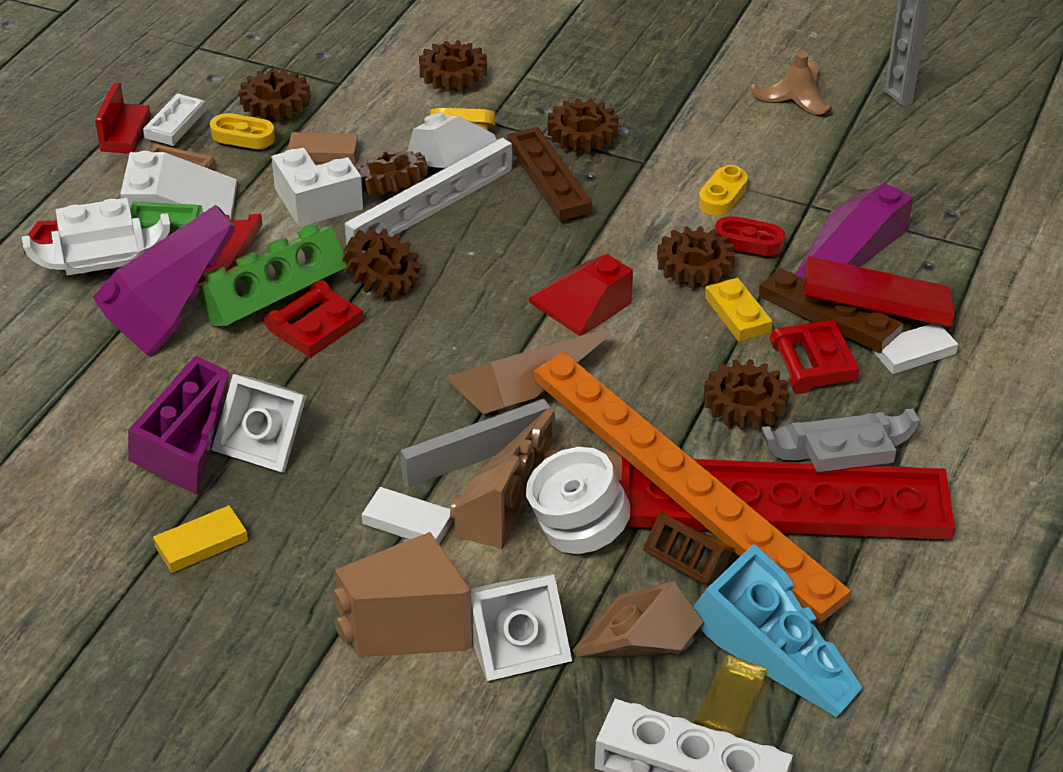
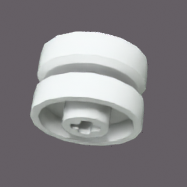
[526,447,630,554]

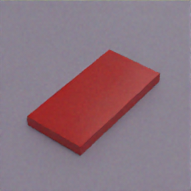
[804,256,954,327]

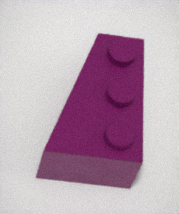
[128,355,229,495]

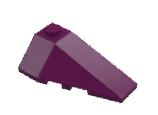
[795,183,913,278]
[93,205,236,357]

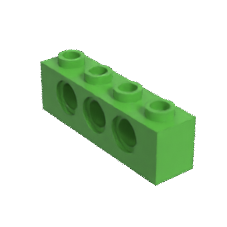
[196,223,348,326]

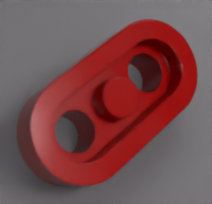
[715,216,785,257]

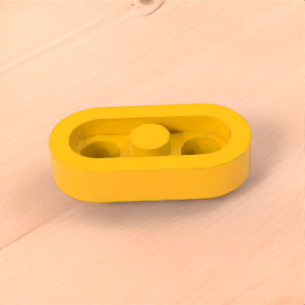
[430,108,496,131]
[210,113,275,150]
[698,165,748,216]

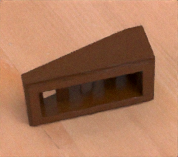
[643,512,734,586]

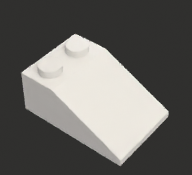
[120,151,237,220]

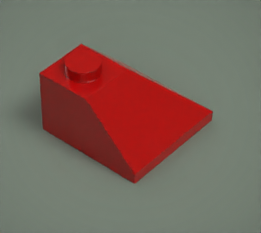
[529,253,633,336]

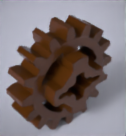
[419,40,487,92]
[239,68,311,121]
[547,98,619,153]
[356,150,429,196]
[657,226,735,288]
[342,227,422,299]
[704,359,789,430]

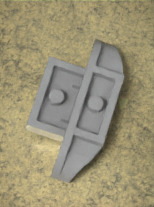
[762,408,920,472]

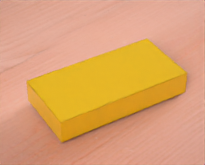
[153,505,248,573]

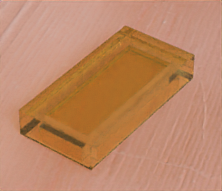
[695,654,767,738]

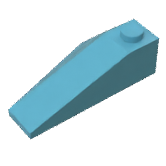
[693,544,863,717]

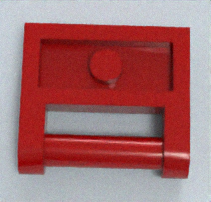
[264,280,364,358]
[769,320,859,394]

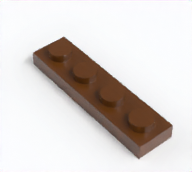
[507,127,592,221]
[759,268,903,353]

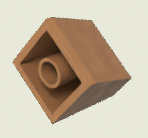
[332,532,472,657]

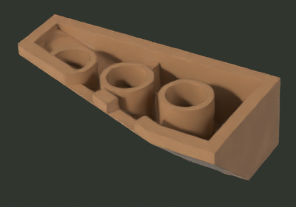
[449,328,611,414]
[450,409,555,549]

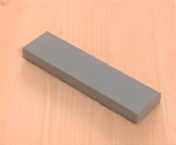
[884,0,930,107]
[401,399,551,488]

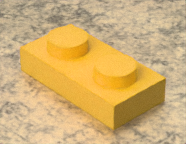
[705,277,773,342]

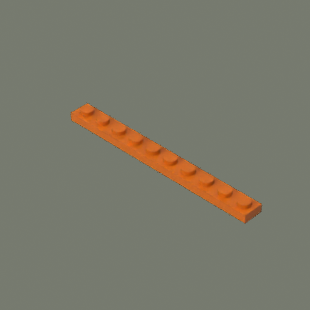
[534,351,851,624]

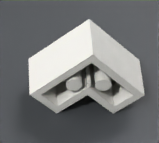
[271,147,363,227]

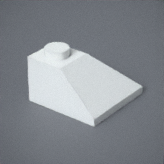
[407,112,497,168]
[211,374,306,473]
[470,574,572,681]

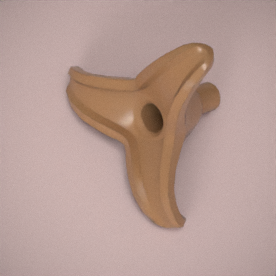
[751,51,832,115]

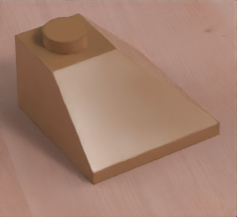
[572,581,704,657]

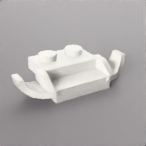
[22,198,170,275]

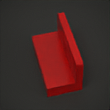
[95,82,151,154]

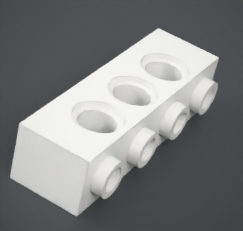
[595,699,793,772]

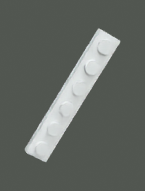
[345,138,512,254]

